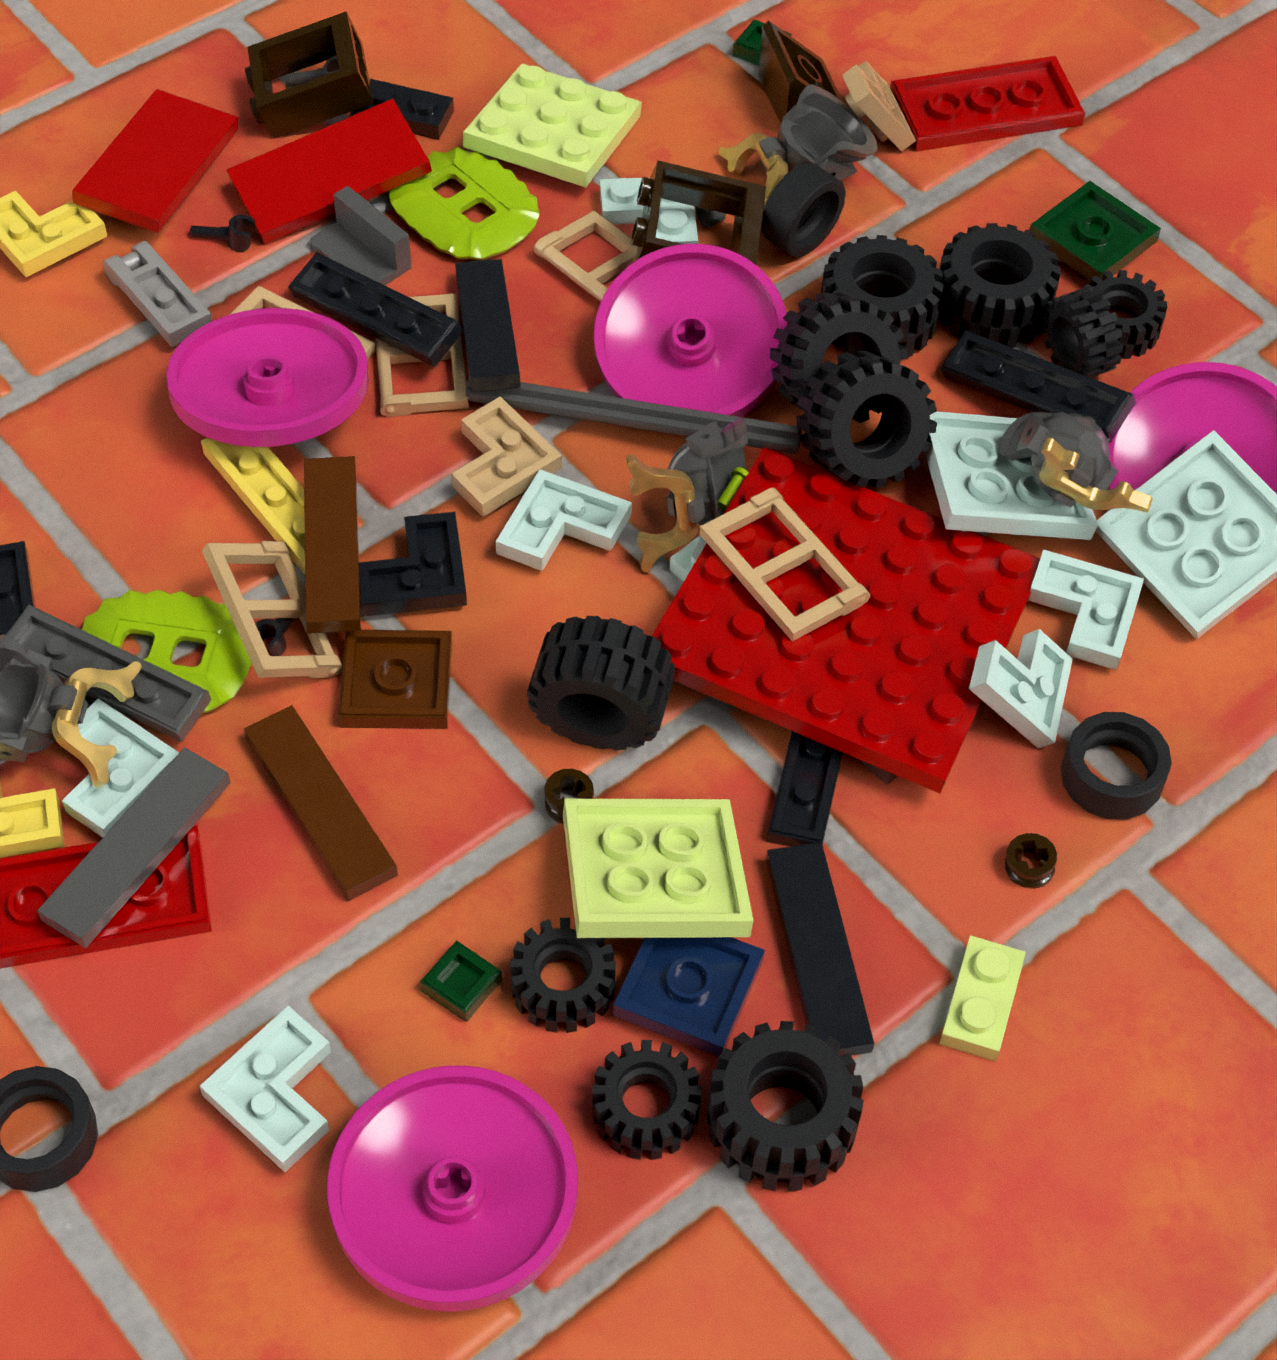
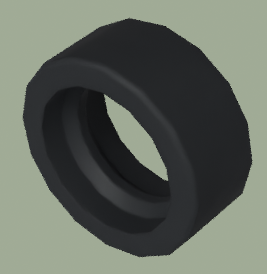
[761,162,846,257]
[1061,712,1172,819]
[0,1066,98,1192]

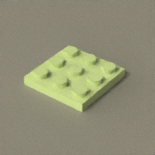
[463,63,642,188]
[563,798,753,938]

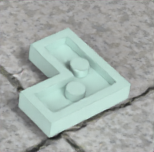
[600,177,698,244]
[495,469,632,571]
[1028,550,1144,670]
[969,629,1073,748]
[62,698,179,838]
[200,1006,331,1172]

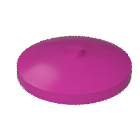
[594,244,788,417]
[166,308,369,447]
[1107,362,1277,494]
[327,1066,578,1311]

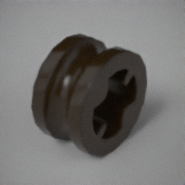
[544,768,594,824]
[1005,833,1057,889]

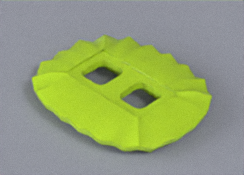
[389,146,540,261]
[82,589,251,713]

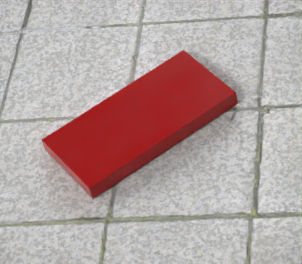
[890,56,1085,152]
[72,89,239,233]
[227,99,432,244]
[0,825,212,969]

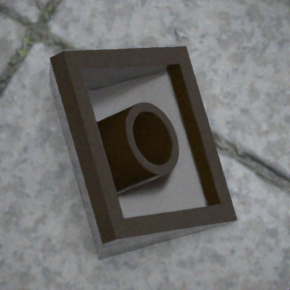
[758,21,843,124]

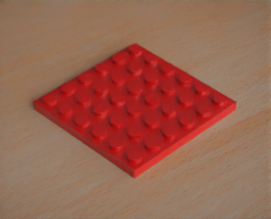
[652,447,1041,794]

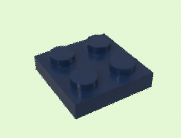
[613,937,765,1057]

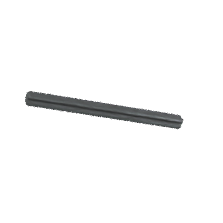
[466,377,802,454]

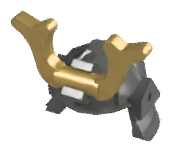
[719,84,877,211]
[999,412,1153,513]
[626,417,748,572]
[0,634,142,788]

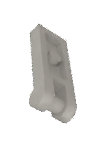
[102,241,212,347]

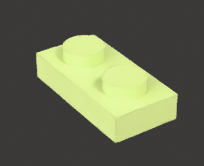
[939,935,1026,1062]

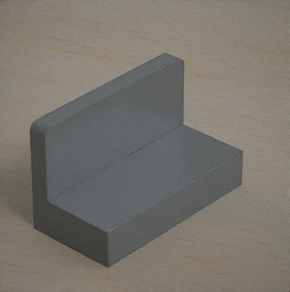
[310,186,412,285]

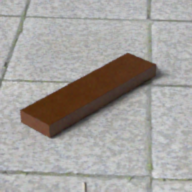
[304,456,361,634]
[243,705,398,901]

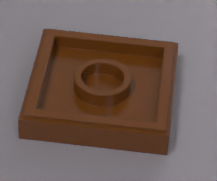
[338,630,452,729]

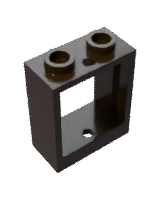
[245,11,374,139]
[631,160,766,265]

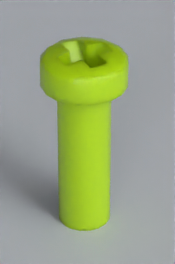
[717,467,749,510]

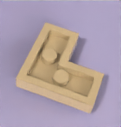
[842,61,916,151]
[451,396,562,517]

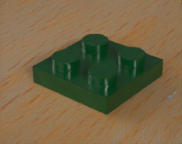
[1029,181,1161,281]

